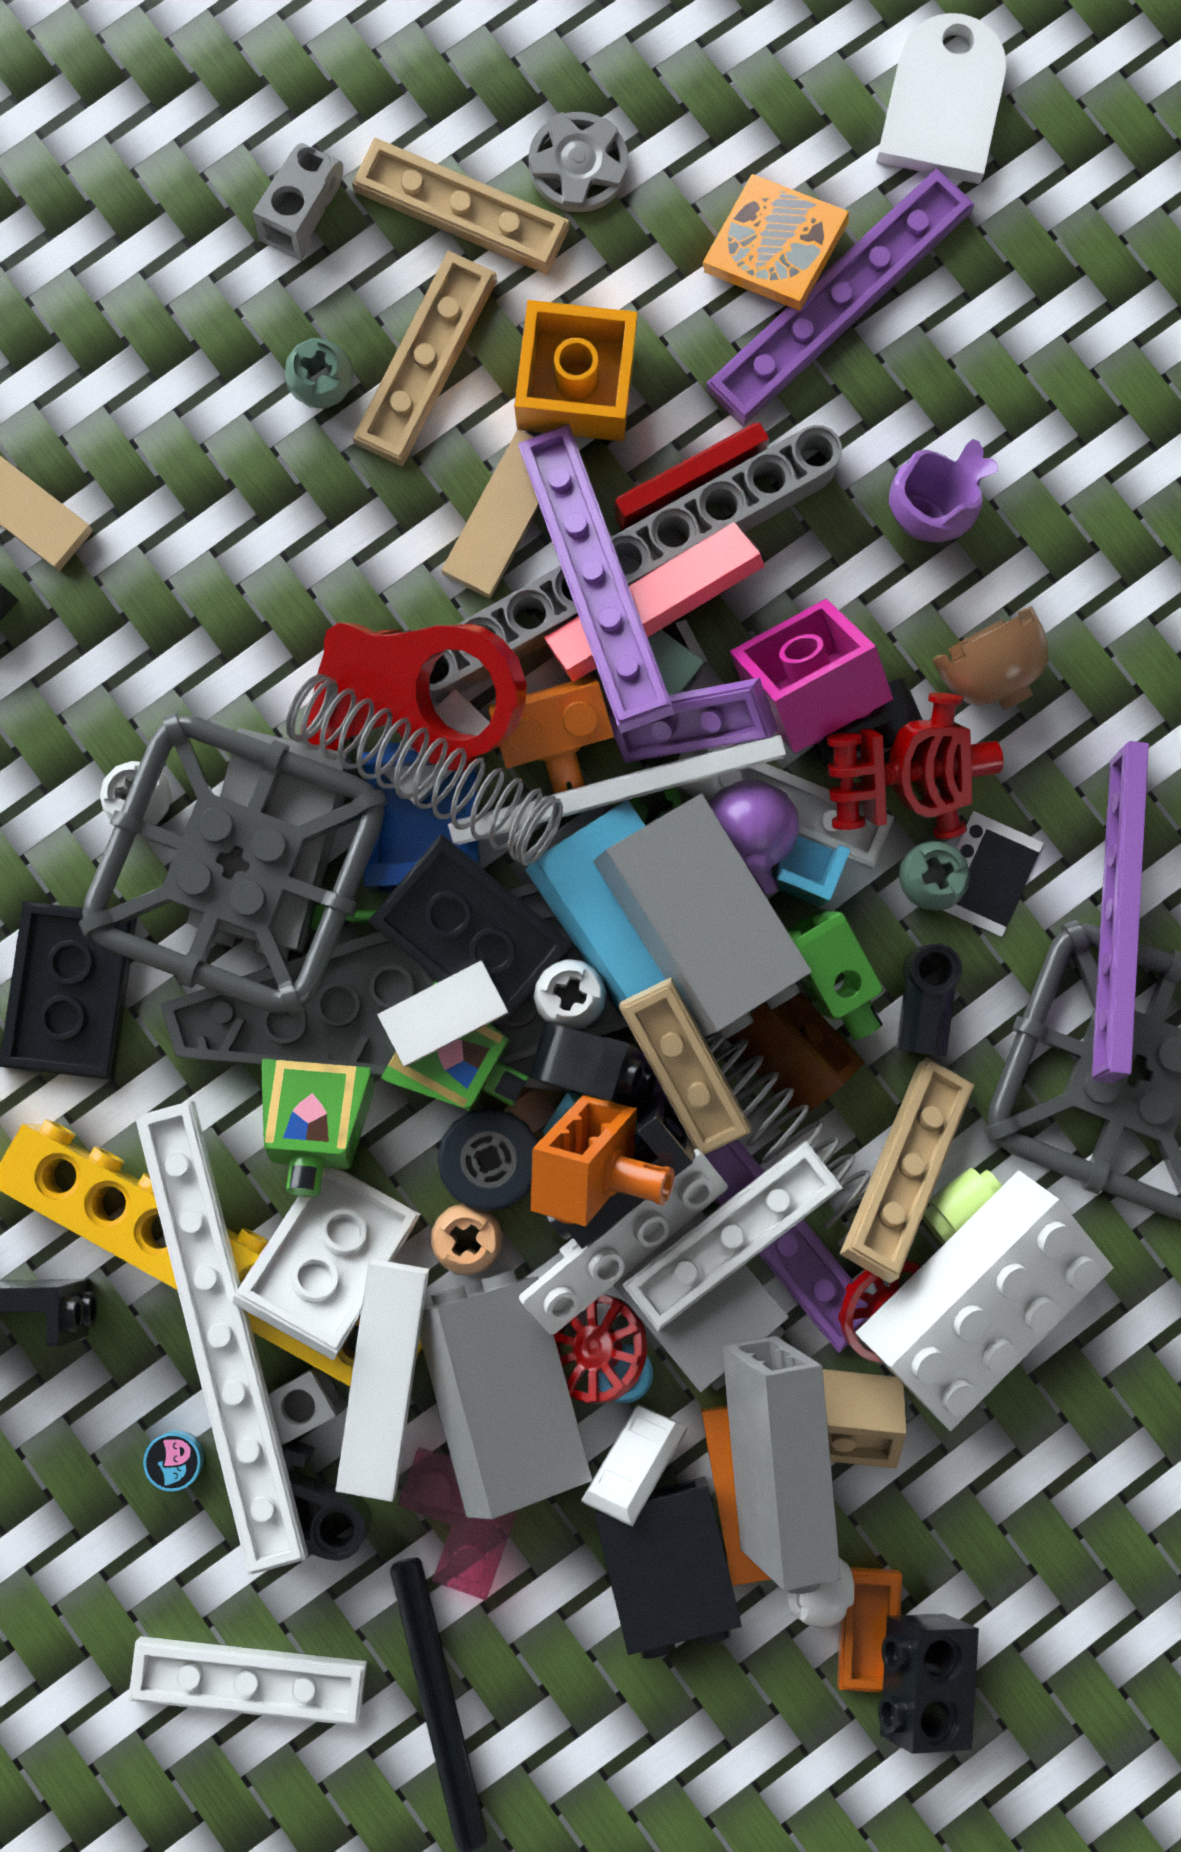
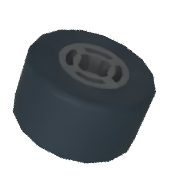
[437,1108,538,1211]

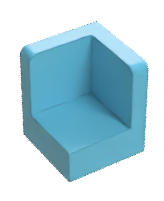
[773,835,850,907]

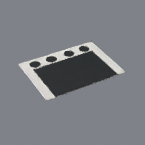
[939,811,1044,937]

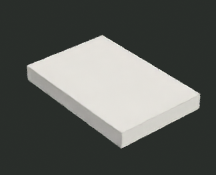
[232,1168,420,1361]

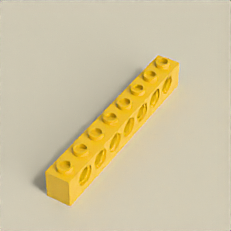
[0,1119,423,1386]

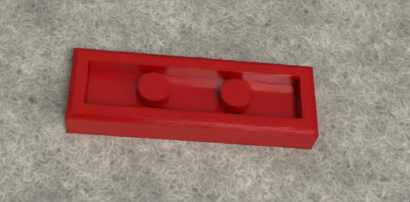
[615,422,769,531]

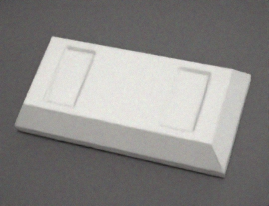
[581,1404,688,1527]

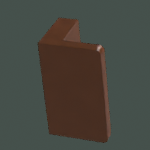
[727,992,865,1118]

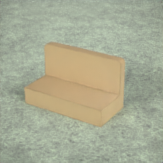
[823,1369,906,1468]

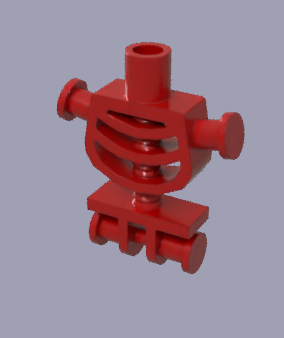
[827,693,1004,839]

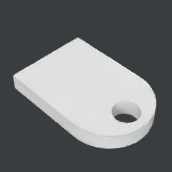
[876,13,1006,184]

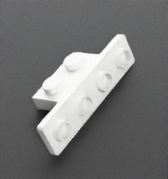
[519,1149,728,1335]

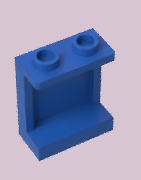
[362,743,480,893]

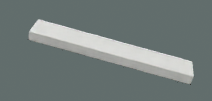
[448,734,786,845]

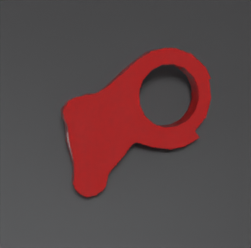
[301,622,527,771]

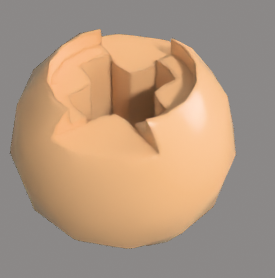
[431,1203,503,1276]

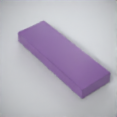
[607,678,778,763]

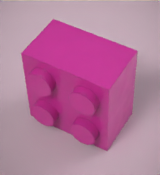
[730,599,893,754]

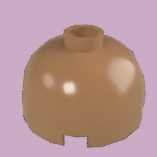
[932,606,1048,710]

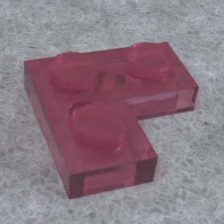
[398,1447,518,1601]

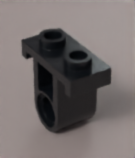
[529,1022,657,1112]
[283,1440,372,1561]

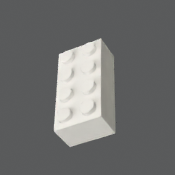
[855,1170,1114,1432]

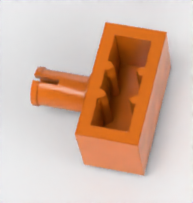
[487,675,614,794]
[531,1095,674,1227]

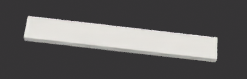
[135,1101,308,1576]

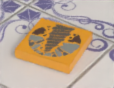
[703,174,849,311]

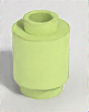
[922,1167,1002,1245]

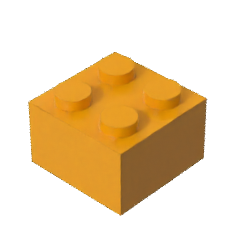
[514,300,638,442]

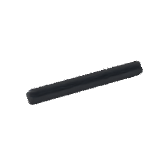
[390,1558,487,1852]

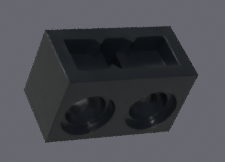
[878,1614,979,1754]

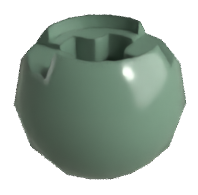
[284,338,354,409]
[899,840,970,911]

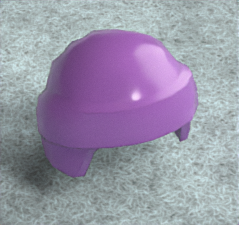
[888,439,998,542]
[709,779,799,895]

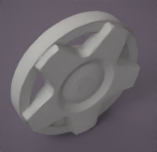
[529,112,628,213]

